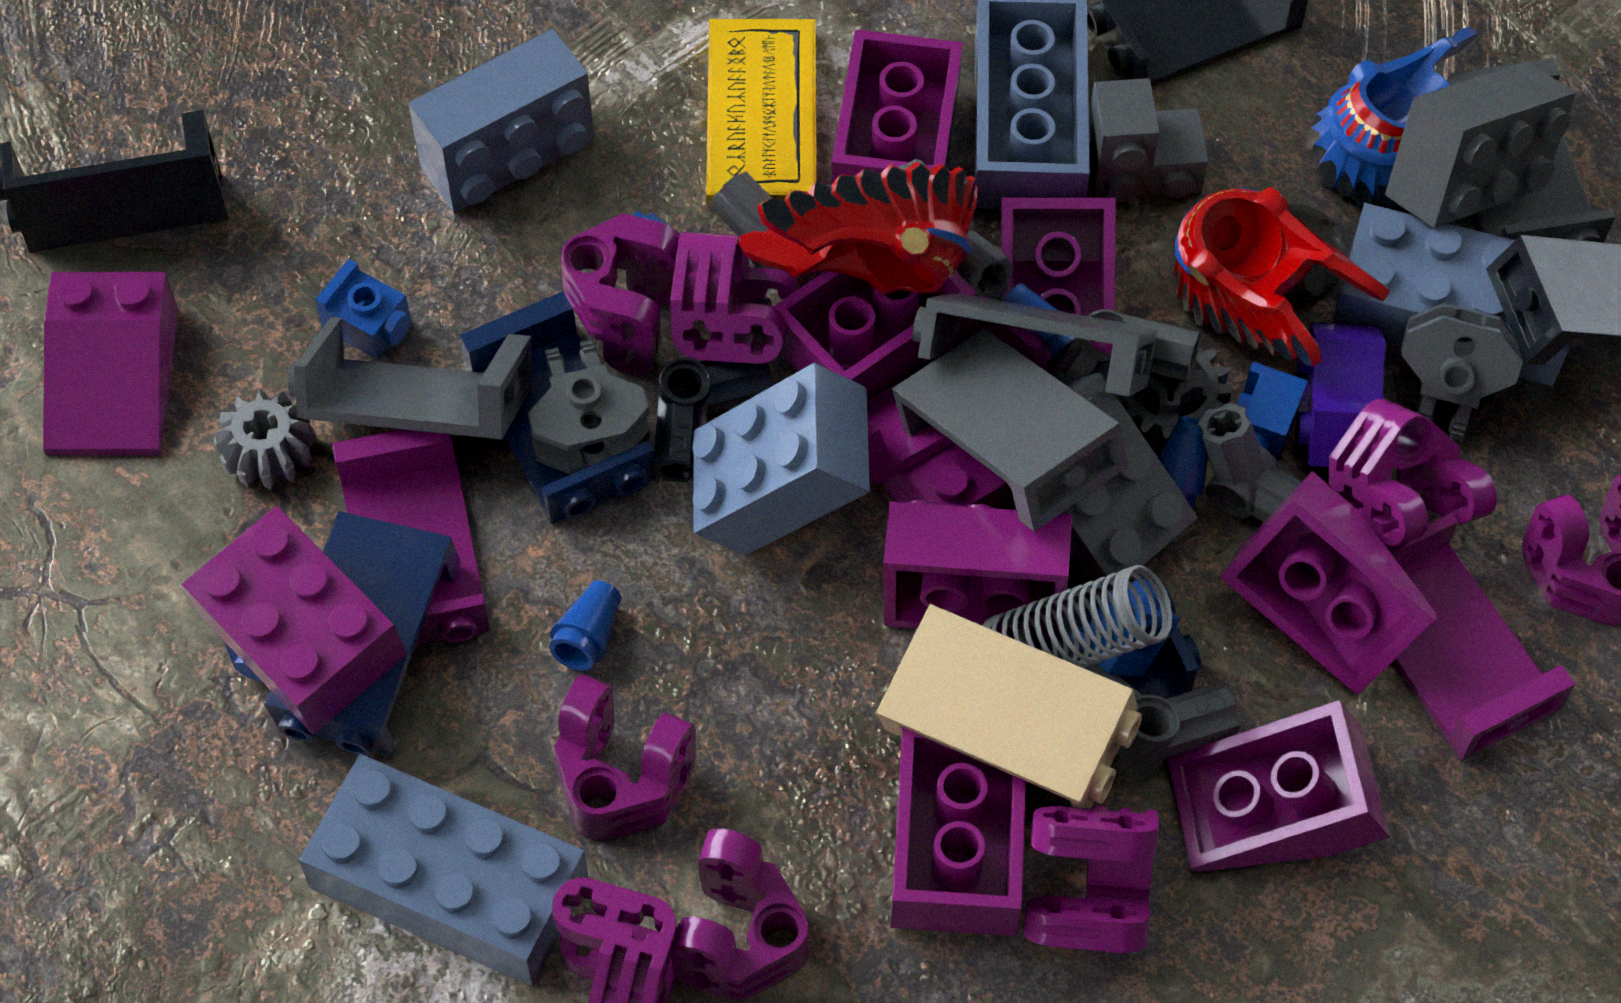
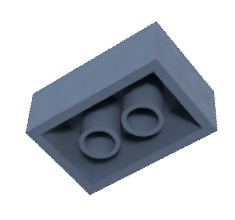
[408,29,594,213]
[693,362,870,555]

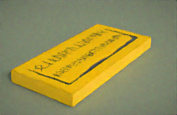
[706,19,816,206]

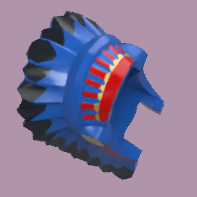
[1306,26,1478,209]

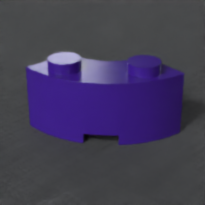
[1295,322,1386,467]

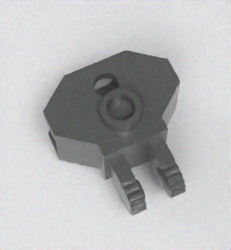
[1401,303,1523,442]
[528,340,650,475]

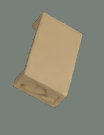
[876,604,1142,809]

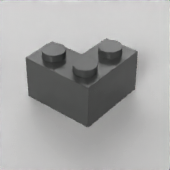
[1089,78,1208,202]

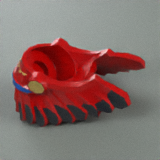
[738,161,978,294]
[1173,186,1390,367]

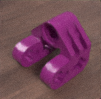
[561,213,680,376]
[670,232,801,364]
[1329,399,1497,547]
[1522,474,1621,626]
[554,674,696,841]
[1023,805,1159,953]
[671,829,810,1003]
[552,877,678,1003]

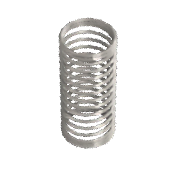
[983,565,1172,668]

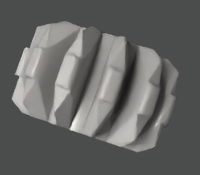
[214,388,316,491]

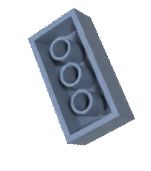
[974,0,1089,209]
[1332,203,1570,387]
[299,754,589,987]

